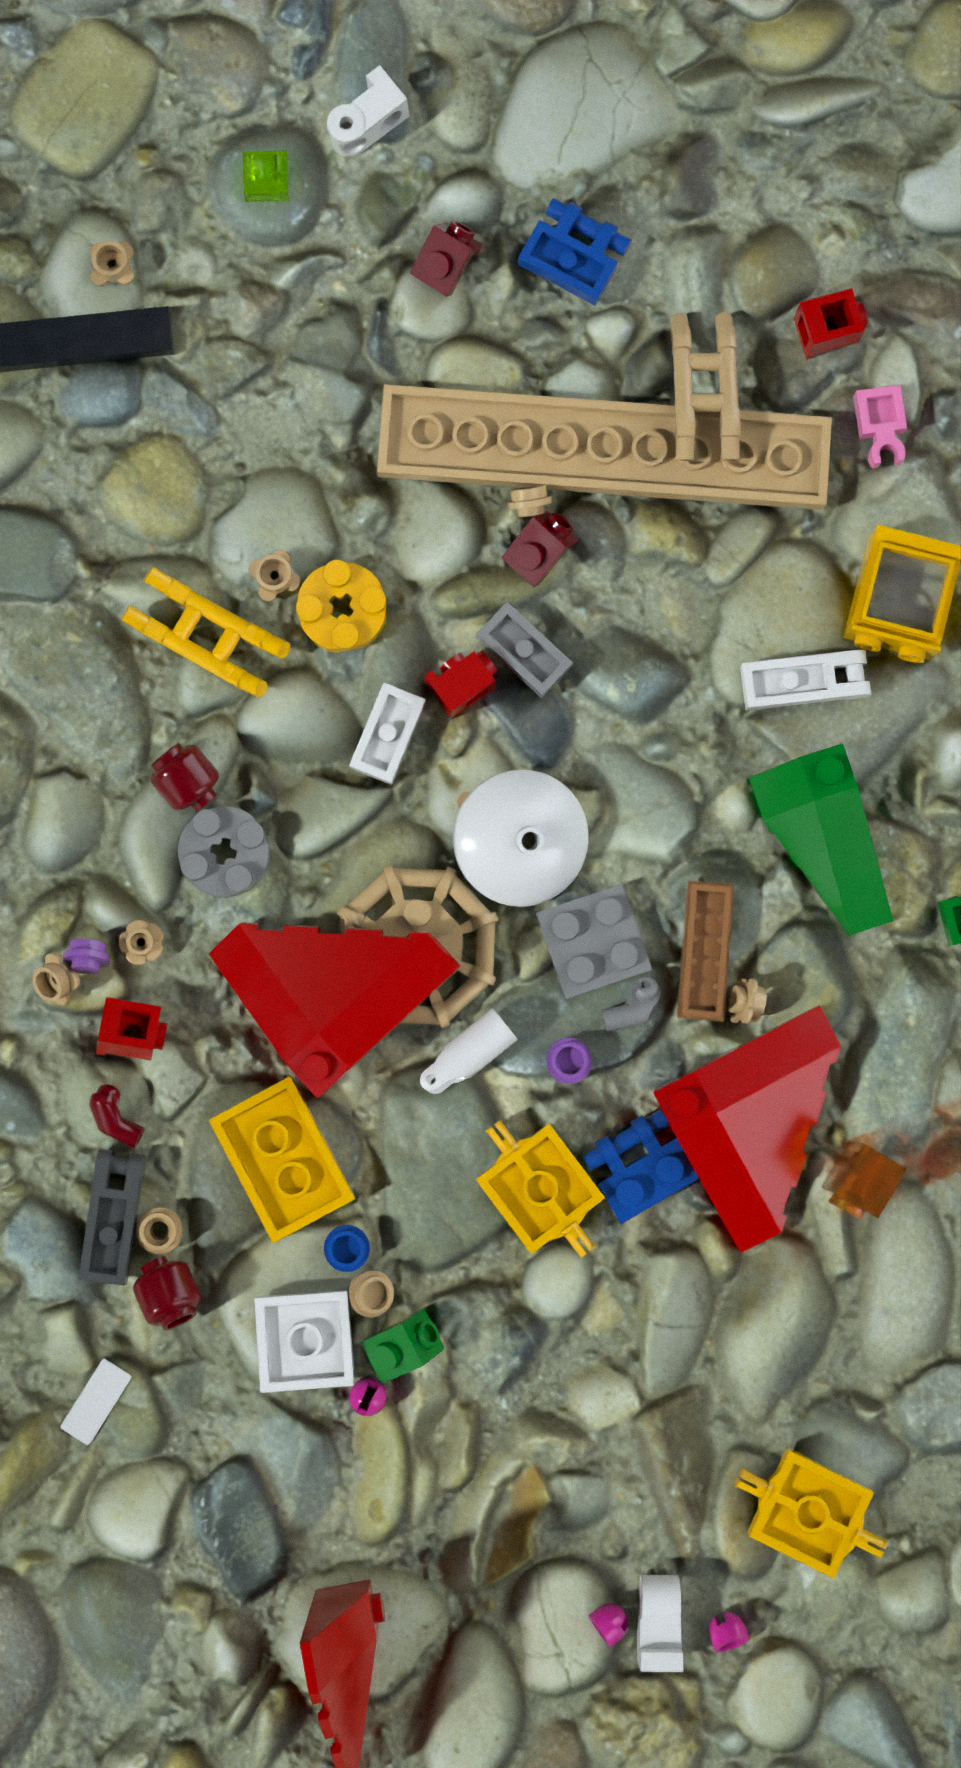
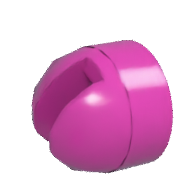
[349,1376,387,1416]
[588,1603,629,1648]
[709,1612,750,1653]

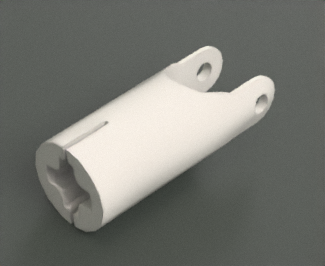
[420,1008,518,1094]

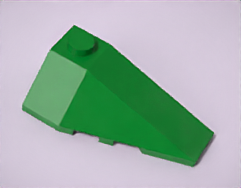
[748,743,893,936]

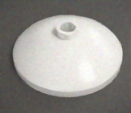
[453,770,588,907]

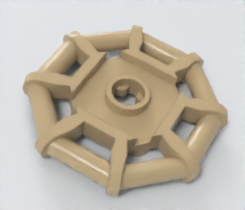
[337,864,499,1028]

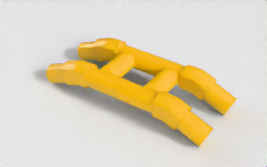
[121,566,290,698]

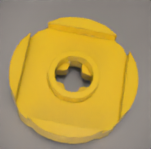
[296,560,387,653]

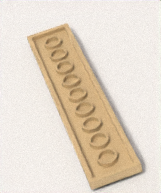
[377,384,832,510]

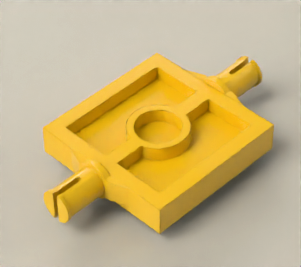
[475,1119,605,1258]
[734,1447,887,1579]

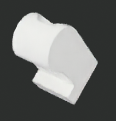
[327,65,409,157]
[637,1575,683,1672]

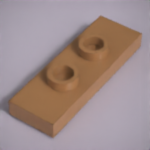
[677,881,734,1022]

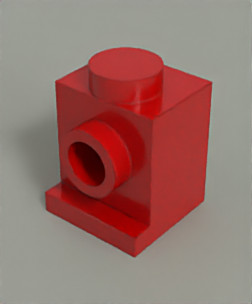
[793,288,868,360]
[424,650,497,719]
[96,997,168,1061]

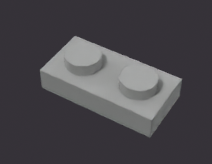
[476,602,573,698]

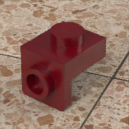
[410,220,483,297]
[501,511,579,587]

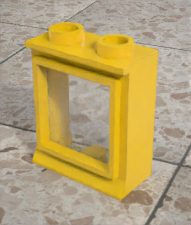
[843,524,961,663]

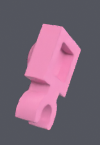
[853,385,907,469]

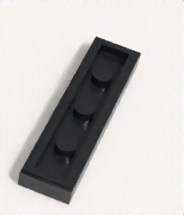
[0,306,175,372]

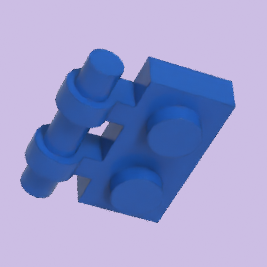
[518,198,632,306]
[581,1110,699,1224]

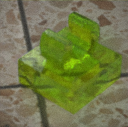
[243,150,290,202]

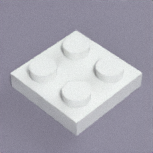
[254,1289,355,1393]

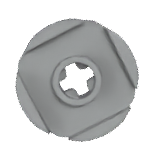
[178,806,271,898]

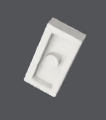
[349,682,426,785]

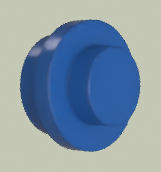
[324,1225,370,1272]

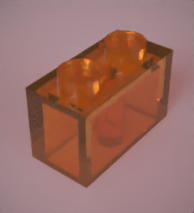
[821,1140,907,1220]

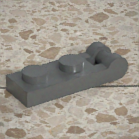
[78,1149,146,1286]

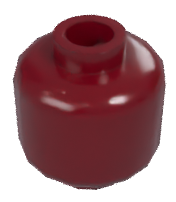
[151,743,219,812]
[132,1256,202,1330]

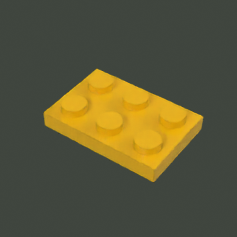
[208,1076,356,1243]

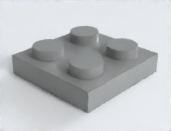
[536,883,653,1000]

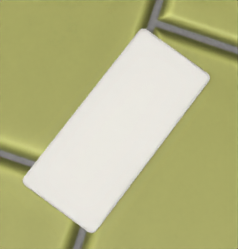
[60,1359,132,1445]

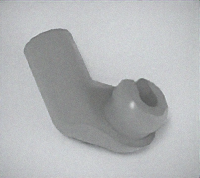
[602,976,661,1032]

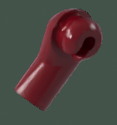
[89,1084,145,1149]

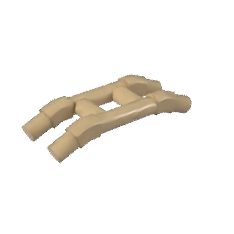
[670,312,740,461]

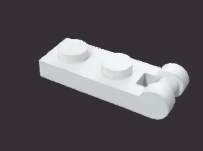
[740,650,872,711]

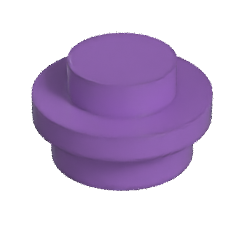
[63,939,110,974]
[546,1038,592,1084]

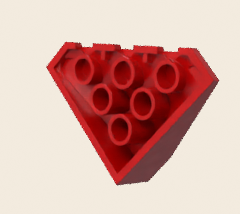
[209,922,461,1099]
[653,1005,841,1253]
[300,1579,385,1768]

